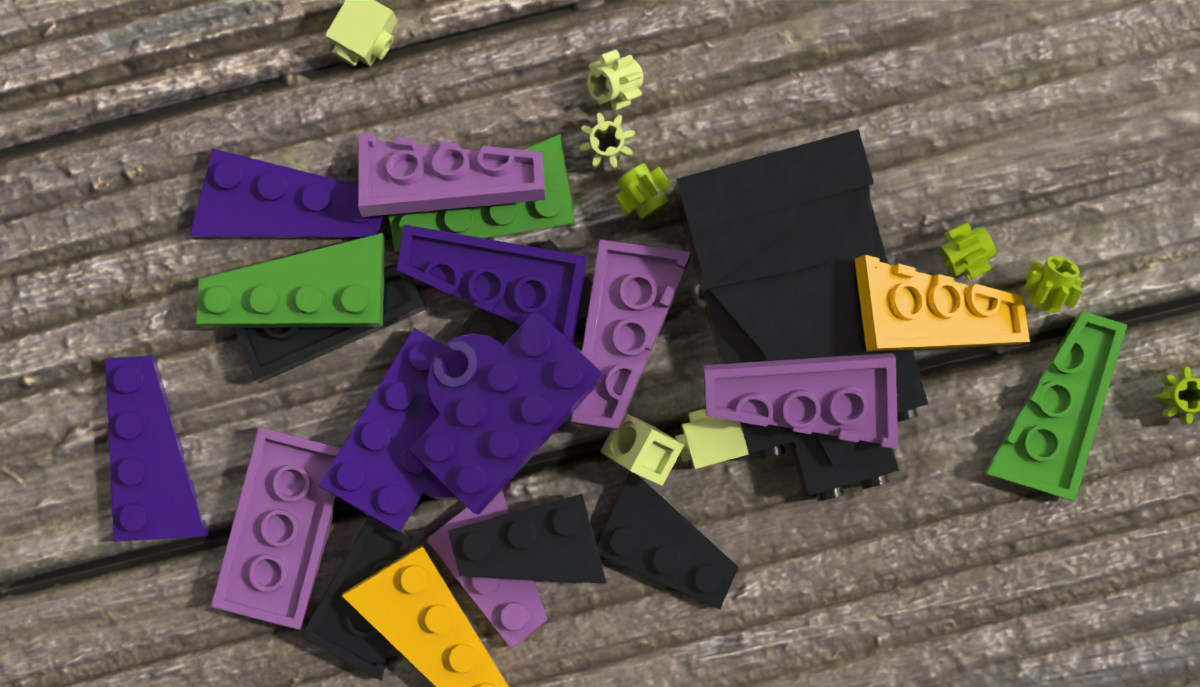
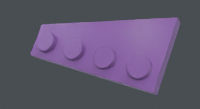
[358,133,546,217]
[571,240,692,430]
[703,353,898,449]

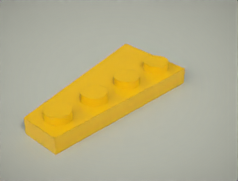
[855,255,1030,352]
[342,545,509,687]

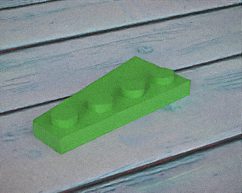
[389,134,575,254]
[196,233,386,328]
[983,311,1127,501]

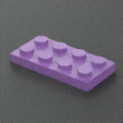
[211,427,341,630]

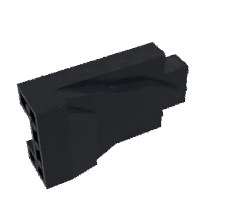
[673,129,928,501]

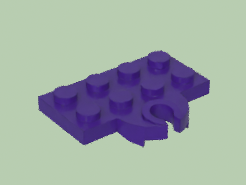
[409,310,606,515]
[319,328,468,534]

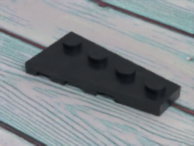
[234,266,427,384]

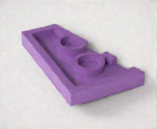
[426,490,548,648]

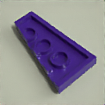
[190,149,386,239]
[397,224,588,344]
[105,356,209,542]

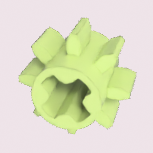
[587,49,643,110]
[579,113,635,171]

